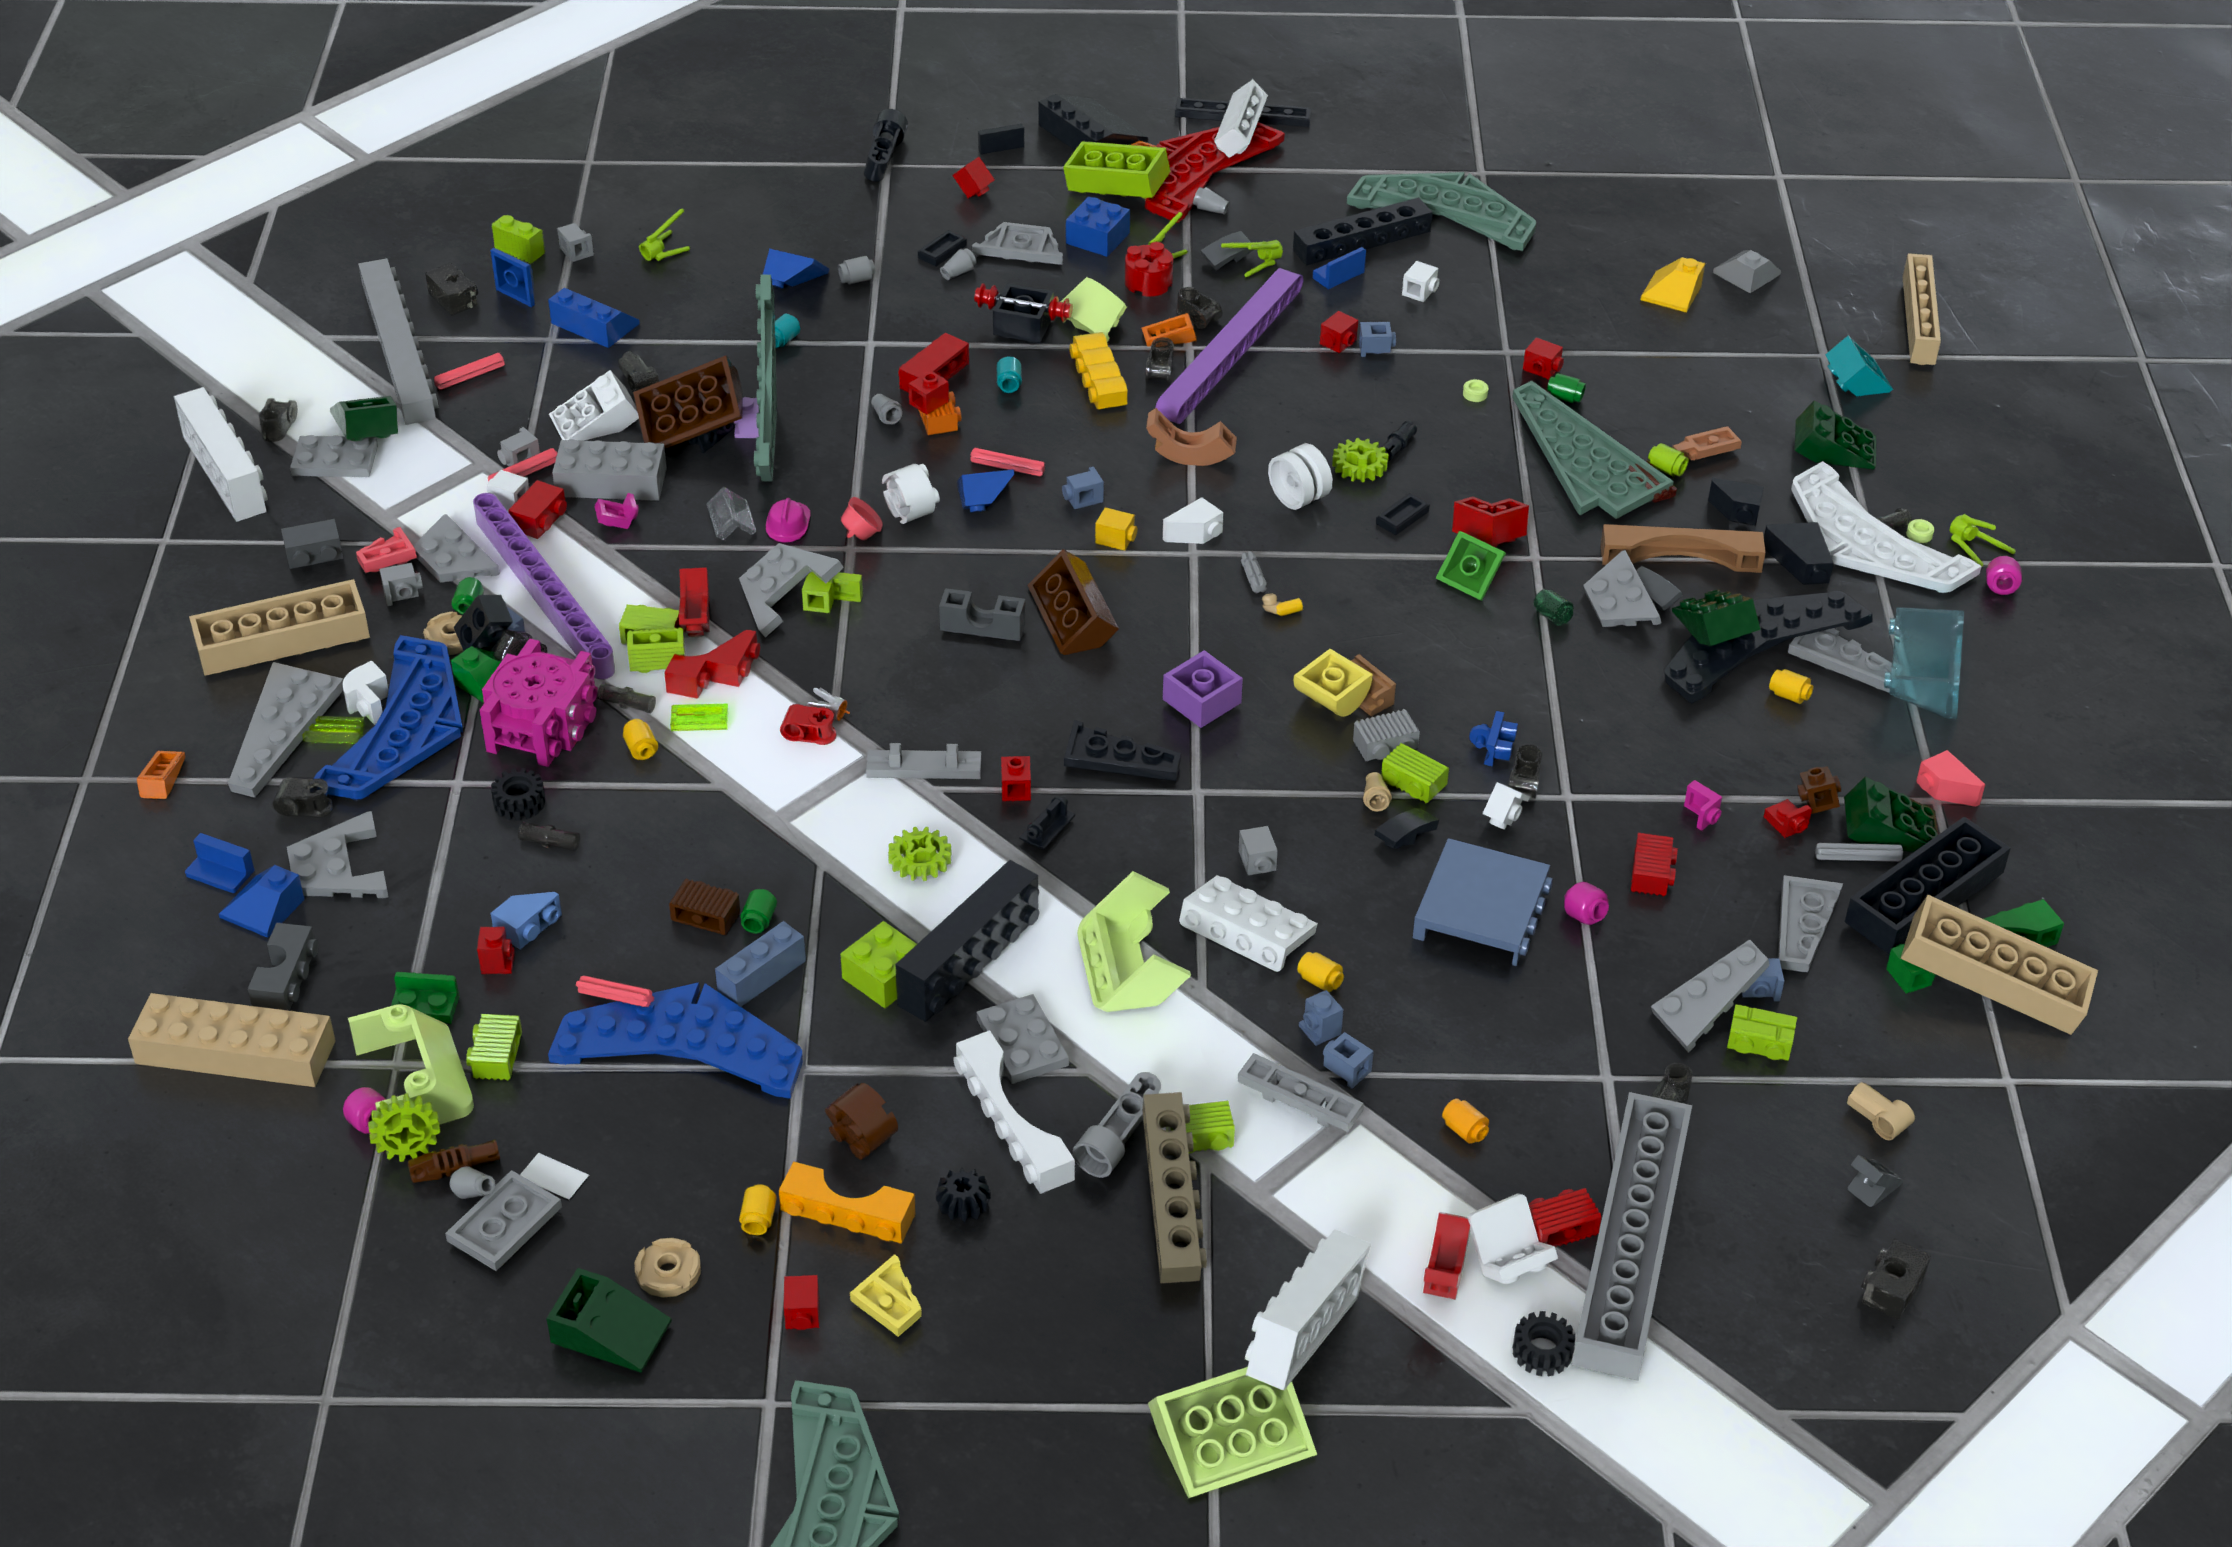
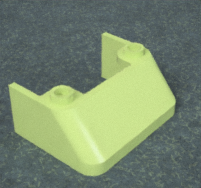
[1077,871,1191,1012]
[348,1004,474,1128]

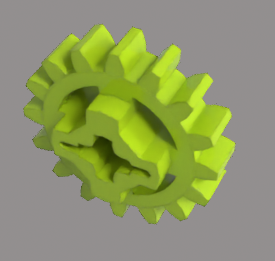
[1332,438,1388,482]
[888,827,952,881]
[368,1093,440,1162]

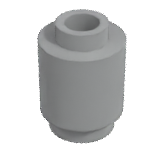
[838,256,875,284]

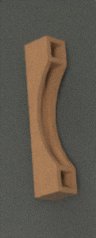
[1601,524,1765,573]

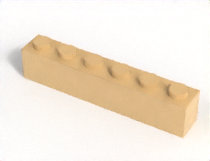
[1903,254,1941,365]

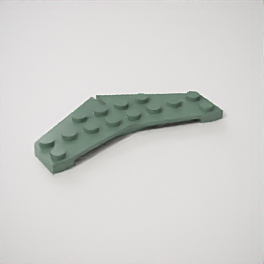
[1347,172,1536,251]
[754,274,777,482]
[770,1380,899,1547]

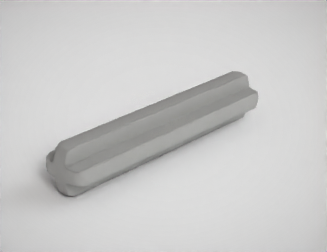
[1815,843,1903,862]

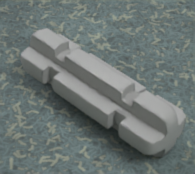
[1241,551,1267,593]

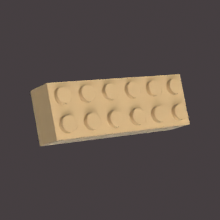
[189,579,370,676]
[1900,895,2098,1035]
[128,993,335,1087]

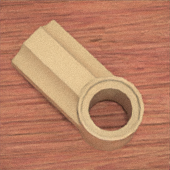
[1847,1082,1915,1140]

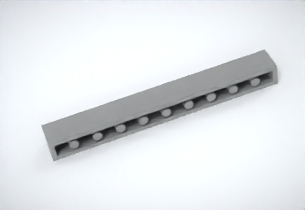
[358,258,439,425]

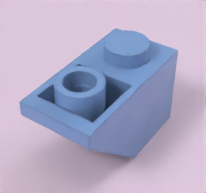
[491,892,562,949]

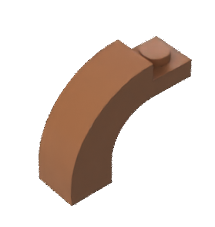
[1146,408,1237,466]

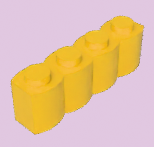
[1070,332,1127,409]

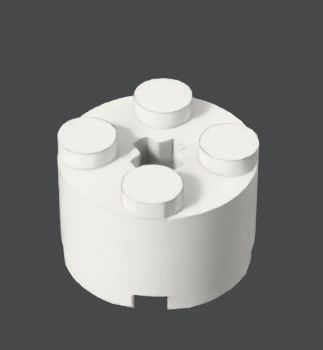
[882,464,940,524]

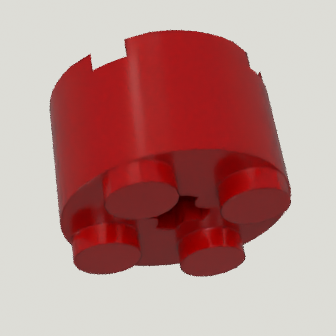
[1125,242,1173,297]

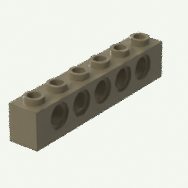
[1142,1092,1207,1283]

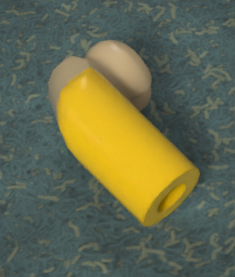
[1262,593,1303,616]

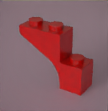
[679,568,710,637]
[664,630,760,699]

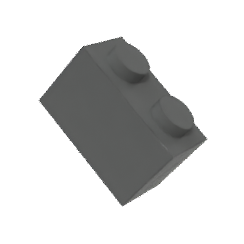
[281,519,343,569]

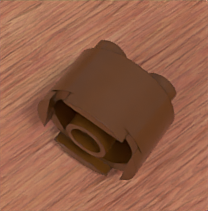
[825,1083,898,1160]

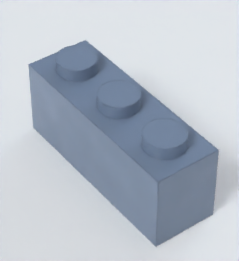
[715,921,806,1007]

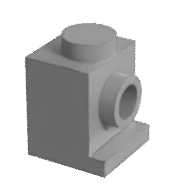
[557,223,594,262]
[497,427,540,466]
[379,563,423,606]

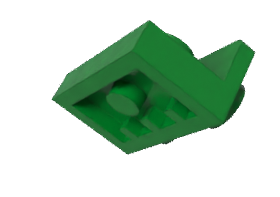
[391,972,460,1024]

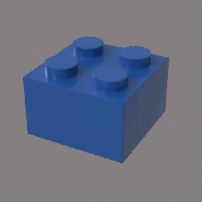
[1066,196,1130,257]

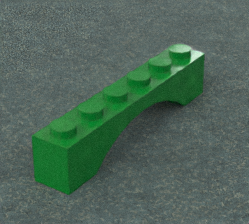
[1886,899,2064,994]

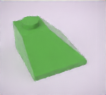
[1436,530,1506,601]

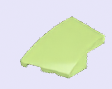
[1061,277,1127,342]

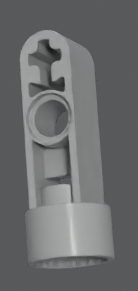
[1073,1072,1161,1178]

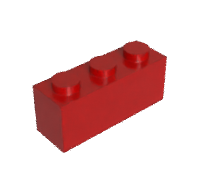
[898,333,969,393]

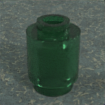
[1534,589,1574,626]

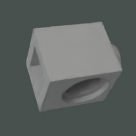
[1239,826,1277,875]

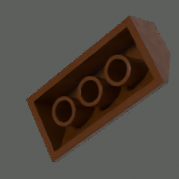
[1027,549,1119,655]

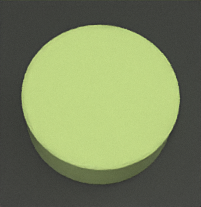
[1463,379,1489,402]
[1906,519,1934,543]

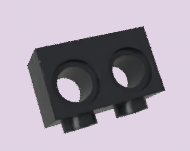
[454,595,513,651]

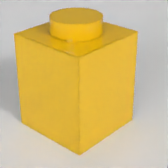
[1095,507,1137,551]

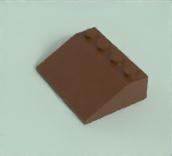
[633,355,743,449]

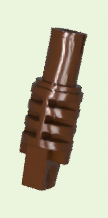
[408,1139,500,1183]

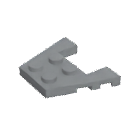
[739,543,844,637]
[287,811,389,898]

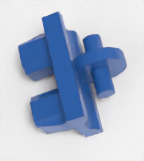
[1469,711,1518,766]

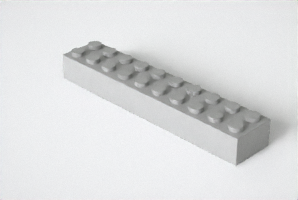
[1571,1092,1692,1381]

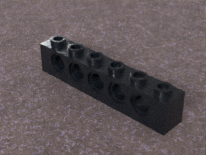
[1293,197,1432,266]

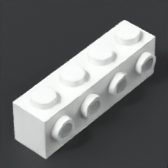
[1214,79,1268,158]

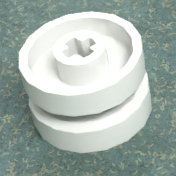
[1268,443,1333,510]

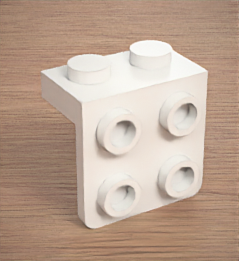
[1468,1194,1558,1284]

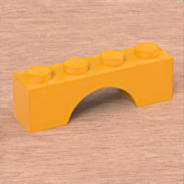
[779,1161,916,1244]

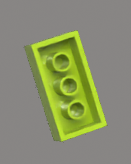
[1063,141,1170,198]

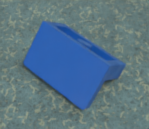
[1313,247,1366,289]
[185,833,255,893]

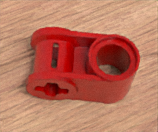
[780,704,837,745]

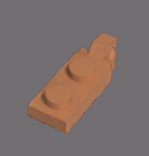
[1672,426,1742,460]

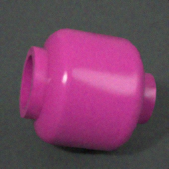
[1986,556,2022,595]
[1564,882,1609,925]
[343,1087,387,1134]

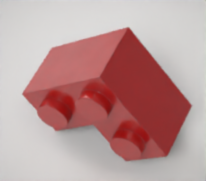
[1452,496,1529,547]

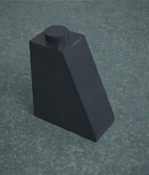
[1764,522,1833,585]

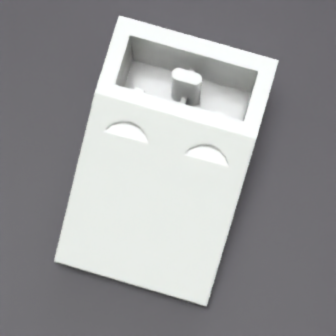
[549,370,639,441]

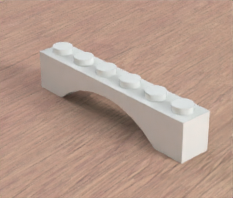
[953,1030,1075,1194]

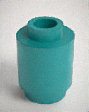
[775,314,800,348]
[997,357,1022,393]

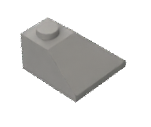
[1713,250,1781,293]

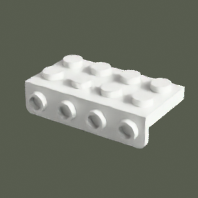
[1179,875,1318,972]

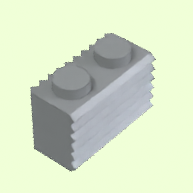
[1353,709,1420,761]

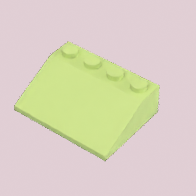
[1148,1367,1317,1498]

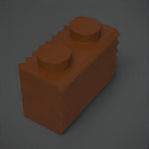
[669,878,740,935]

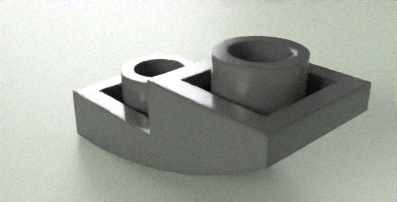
[1201,231,1253,271]
[1636,566,1683,611]

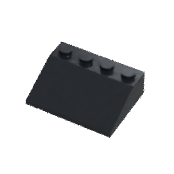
[1038,94,1148,150]

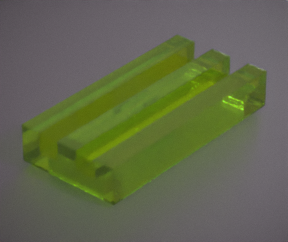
[670,704,728,731]
[302,716,365,743]

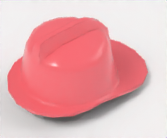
[841,497,883,541]

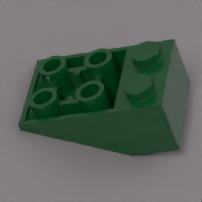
[330,396,398,441]
[1795,400,1876,469]
[1671,590,1761,646]
[1844,776,1938,852]
[546,1268,672,1373]

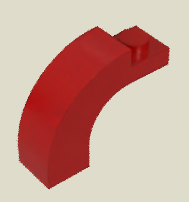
[1423,1212,1470,1300]

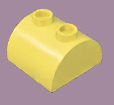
[1294,649,1373,717]

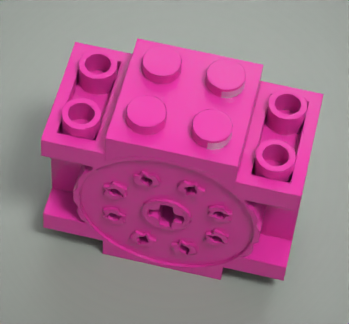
[480,638,598,767]

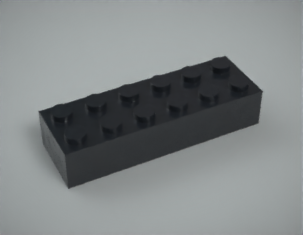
[1845,817,2011,955]
[895,860,1040,1022]

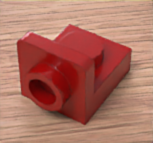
[1763,799,1812,838]

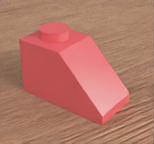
[1916,750,1985,807]

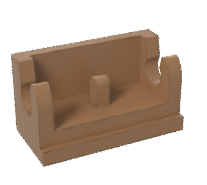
[1351,654,1396,717]

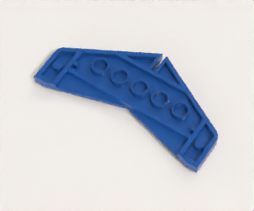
[311,635,463,799]
[548,982,803,1099]

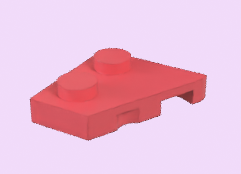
[356,527,417,573]

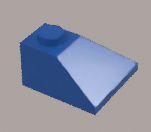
[490,248,535,307]
[763,249,829,289]
[957,469,1014,513]
[219,865,305,938]

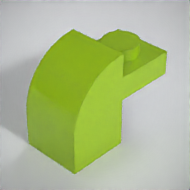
[802,572,863,613]

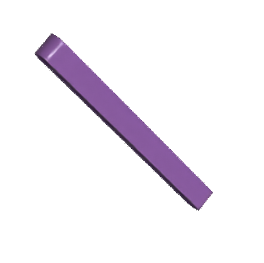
[1155,268,1303,424]
[473,493,615,679]

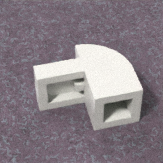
[343,661,389,725]

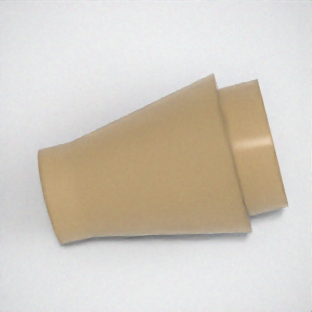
[1363,772,1392,812]

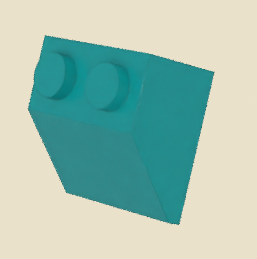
[1825,336,1893,396]

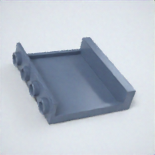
[1413,838,1553,966]

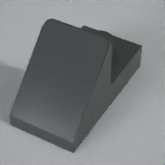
[1848,1155,1904,1207]

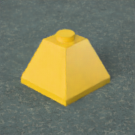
[1641,257,1705,313]

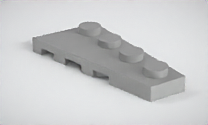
[1788,628,1902,693]
[1778,875,1843,973]
[1651,939,1770,1053]

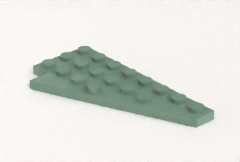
[1512,381,1673,519]

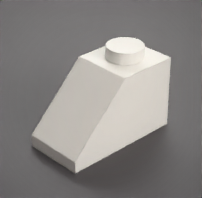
[1163,497,1223,544]

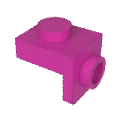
[594,493,639,529]
[1684,780,1722,831]

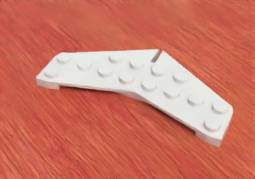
[1791,461,1981,593]

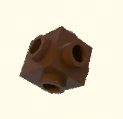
[1797,766,1841,814]

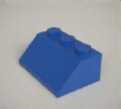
[548,288,640,348]

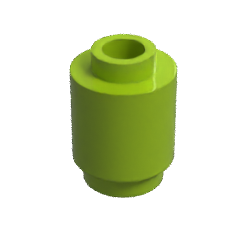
[1648,443,1689,476]

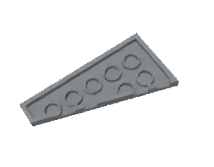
[228,662,344,798]

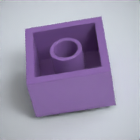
[1163,650,1243,728]

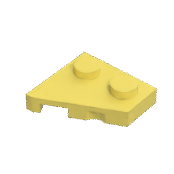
[850,1254,922,1337]

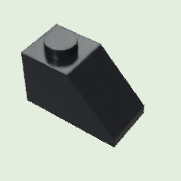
[1708,477,1764,526]

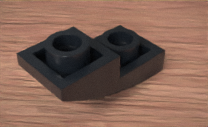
[1374,808,1439,849]

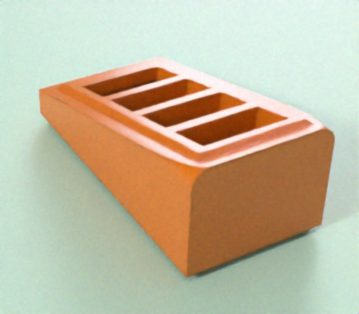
[1142,313,1197,347]
[137,751,185,799]

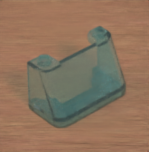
[1884,607,1964,719]

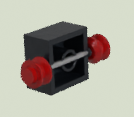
[974,283,1073,343]

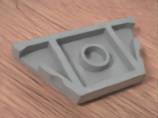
[972,222,1063,265]
[413,514,500,583]
[1583,550,1662,627]

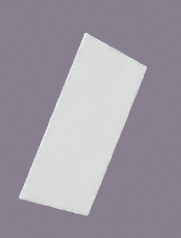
[520,1153,589,1199]

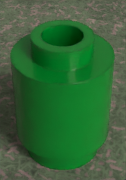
[1547,373,1586,403]
[452,577,484,615]
[740,889,777,934]

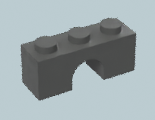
[939,588,1025,641]
[247,923,318,1011]

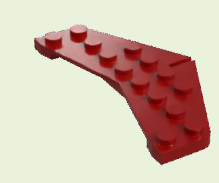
[1145,122,1285,223]

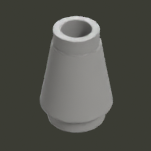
[1193,187,1229,215]
[940,248,976,280]
[871,394,902,424]
[450,1166,495,1199]

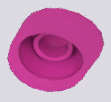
[766,498,811,543]

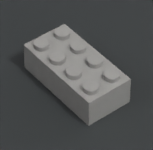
[552,439,667,501]

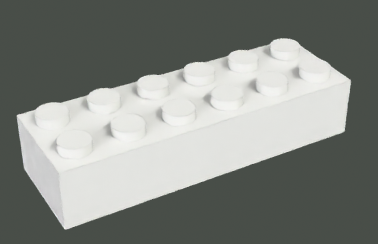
[174,387,268,522]
[1245,1229,1371,1391]

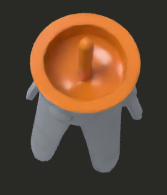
[807,687,850,721]

